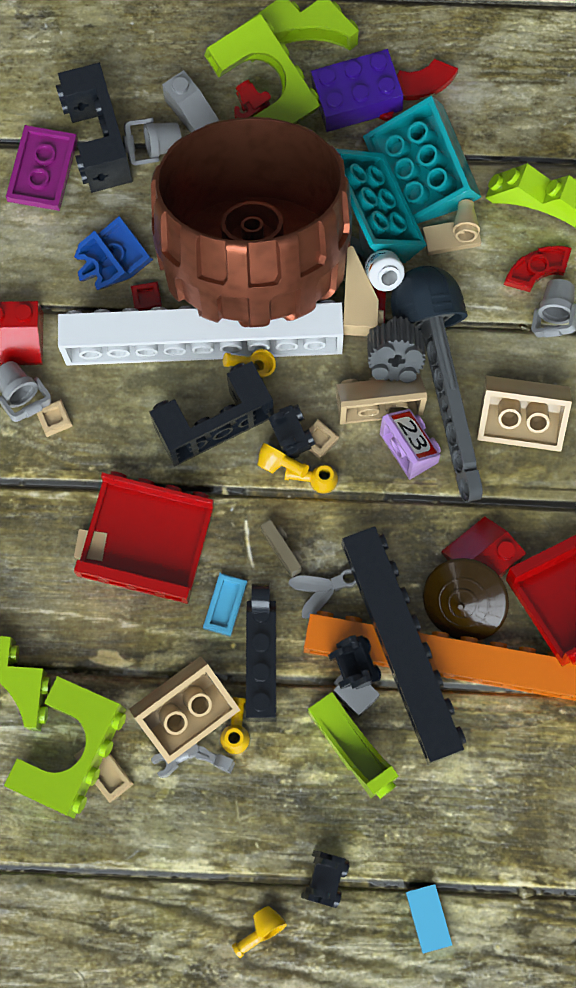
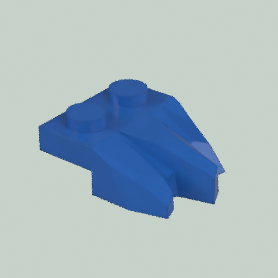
[74,216,153,290]

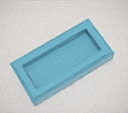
[203,573,248,637]
[405,884,452,953]

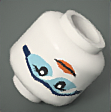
[365,250,405,292]

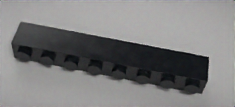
[341,526,466,765]

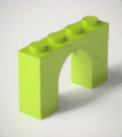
[204,14,320,124]
[4,676,126,819]

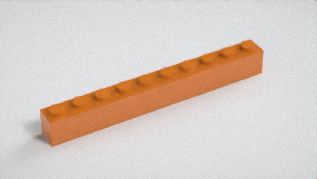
[304,611,576,701]

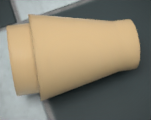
[453,199,480,242]

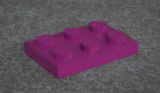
[6,125,78,211]

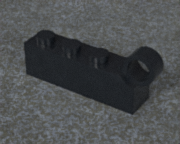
[246,583,277,722]

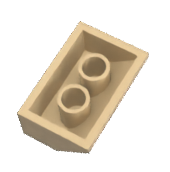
[336,375,427,425]
[477,375,572,452]
[129,656,240,764]

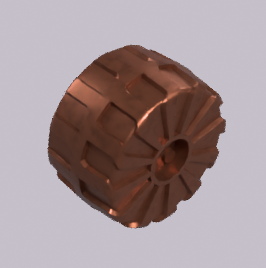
[151,117,352,328]

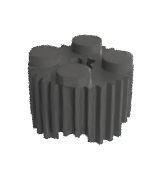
[367,316,426,383]

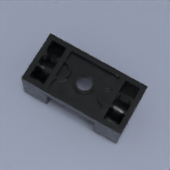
[56,62,133,193]
[149,361,274,467]

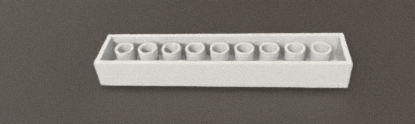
[58,300,344,366]

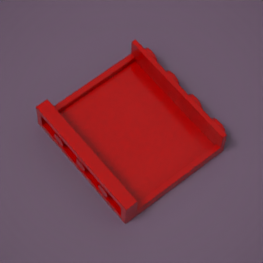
[74,471,214,604]
[505,535,576,666]

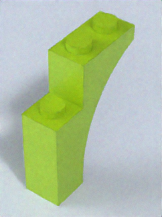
[241,0,359,62]
[485,163,576,228]
[0,636,51,731]
[308,692,399,799]

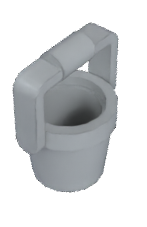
[122,118,181,165]
[531,279,576,338]
[0,361,51,422]

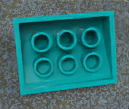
[363,95,482,224]
[335,148,427,263]

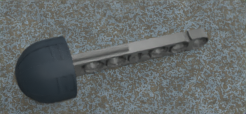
[391,266,483,502]

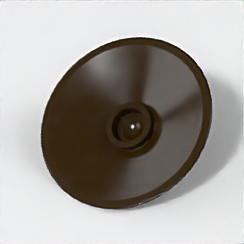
[423,558,509,641]

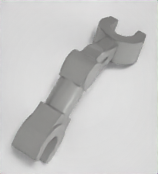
[151,744,235,778]

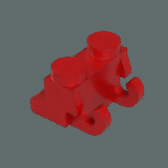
[234,79,271,119]

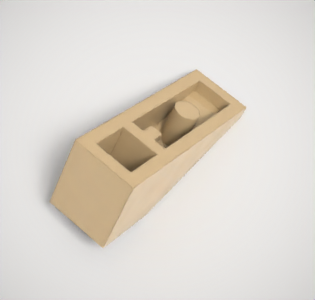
[343,246,384,336]

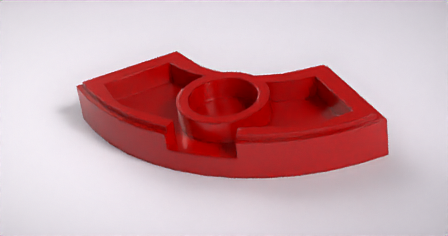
[397,59,458,101]
[504,246,572,292]

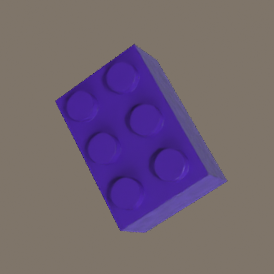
[311,49,403,132]

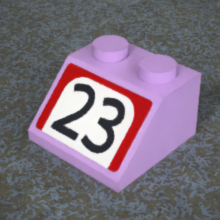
[380,409,441,480]

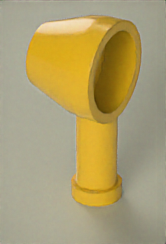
[223,349,276,378]
[257,443,309,478]
[285,465,338,494]
[220,697,250,754]
[232,906,287,958]

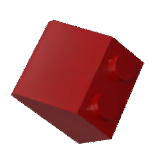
[0,301,44,366]
[441,516,526,578]

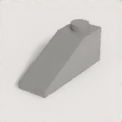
[162,70,219,132]

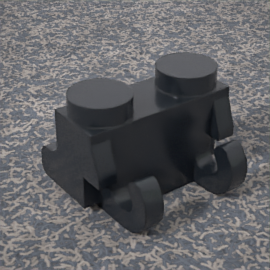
[269,404,316,459]
[328,635,381,689]
[301,850,350,908]

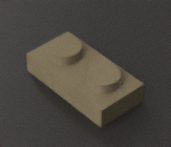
[261,519,303,578]

